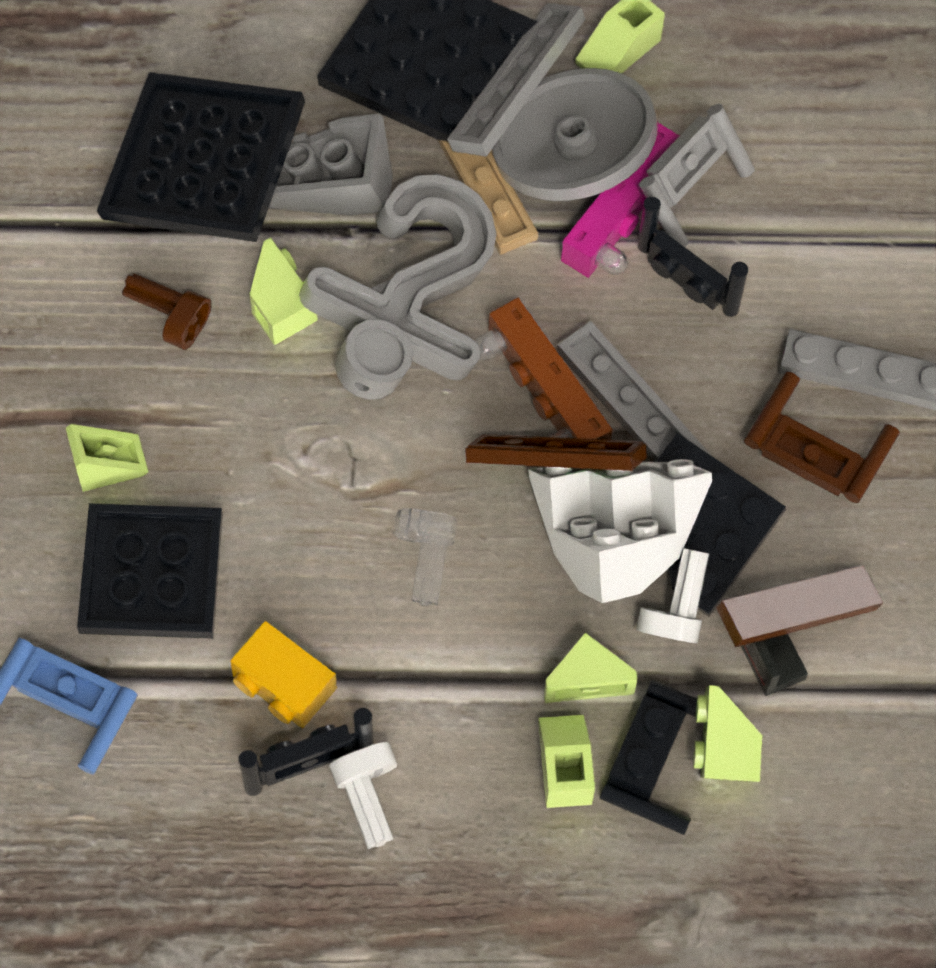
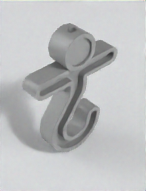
[299,174,496,400]

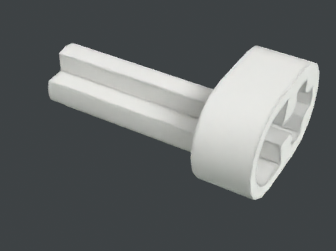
[636,548,709,643]
[329,742,398,849]

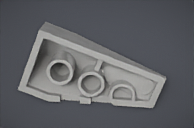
[269,114,393,215]

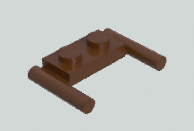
[744,371,900,503]

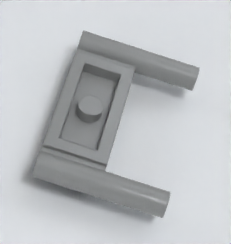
[639,104,755,247]

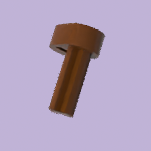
[122,273,212,350]

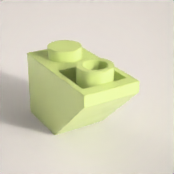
[575,0,665,73]
[250,238,318,345]
[693,685,762,782]
[538,715,595,808]

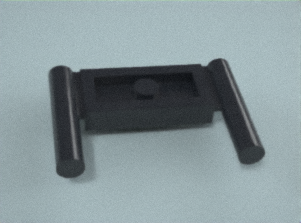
[637,197,749,317]
[599,680,697,835]
[238,708,374,796]

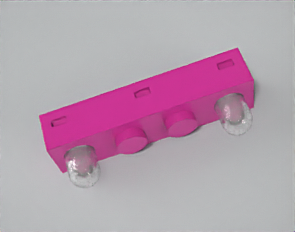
[561,122,680,278]

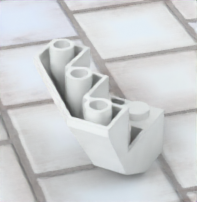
[528,459,712,603]

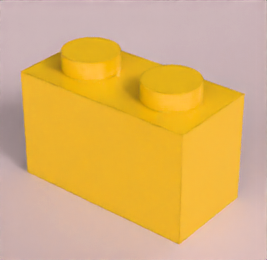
[230,621,337,729]

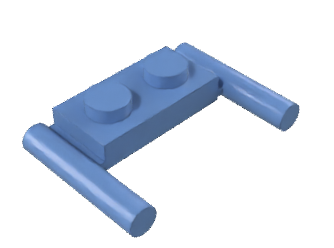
[0,638,138,775]

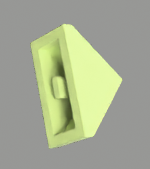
[66,424,148,492]
[544,633,637,703]

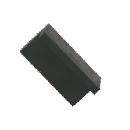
[741,634,808,696]

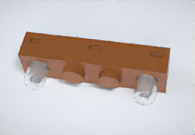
[475,298,613,440]

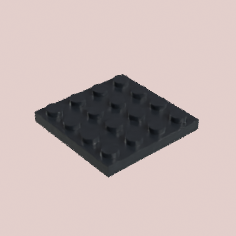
[317,0,538,142]
[97,72,306,242]

